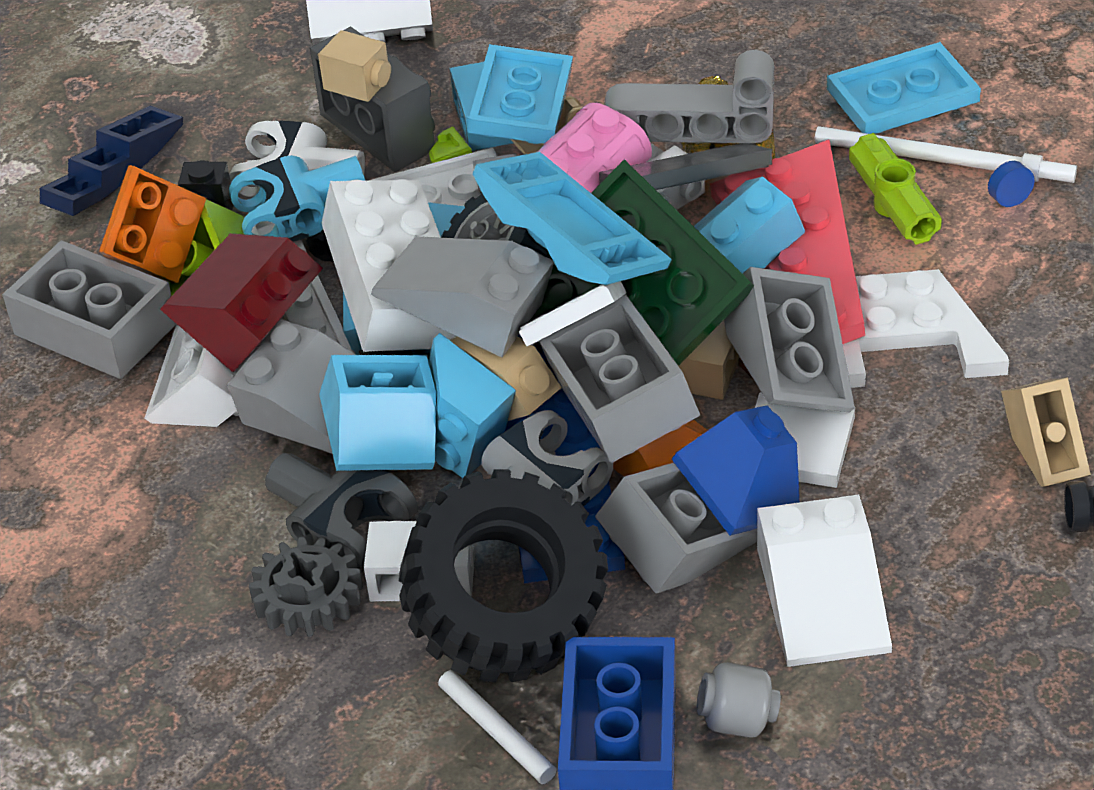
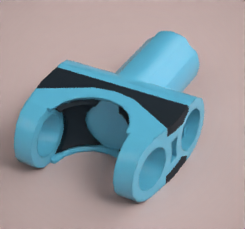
[229,155,365,242]

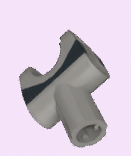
[482,410,613,506]

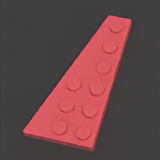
[710,140,865,344]

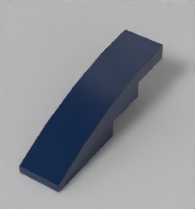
[39,105,183,216]

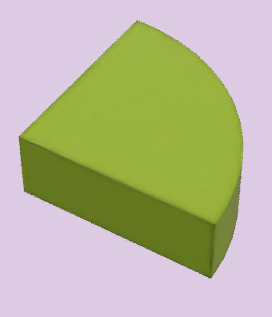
[429,126,472,164]

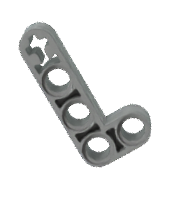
[604,50,775,144]

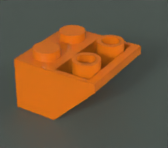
[99,165,207,283]

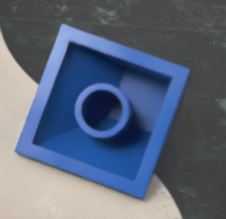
[672,405,800,536]

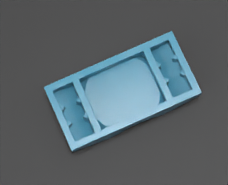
[473,152,672,285]

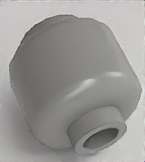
[697,662,781,738]

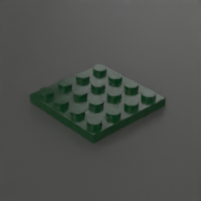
[528,159,754,366]

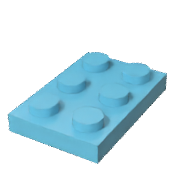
[827,42,981,134]
[467,44,573,144]

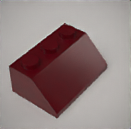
[160,233,323,372]

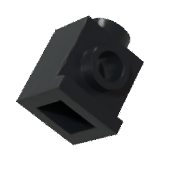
[178,160,234,211]

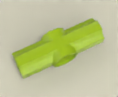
[849,133,942,245]

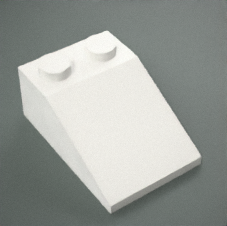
[757,495,892,667]

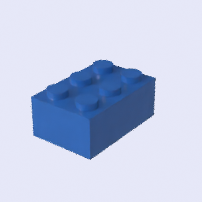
[558,637,676,790]

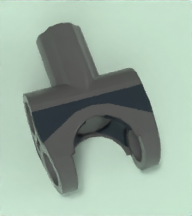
[265,453,418,569]

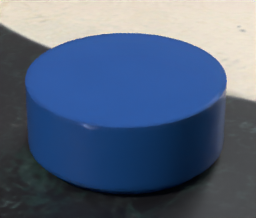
[988,160,1035,207]

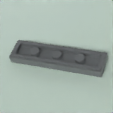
[599,143,772,190]

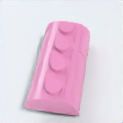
[537,103,652,193]

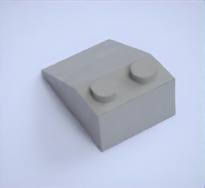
[371,237,554,357]
[724,267,855,412]
[227,319,356,454]
[595,463,757,594]

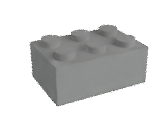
[2,240,176,379]
[539,295,701,463]

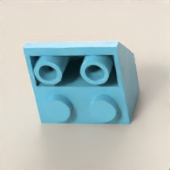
[319,355,436,471]

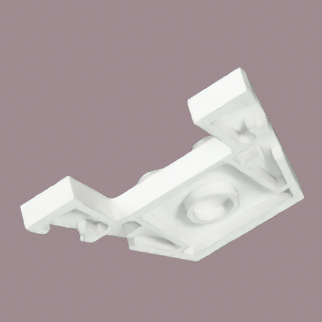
[843,269,1009,388]

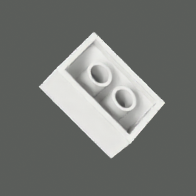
[306,0,433,45]
[144,324,272,427]

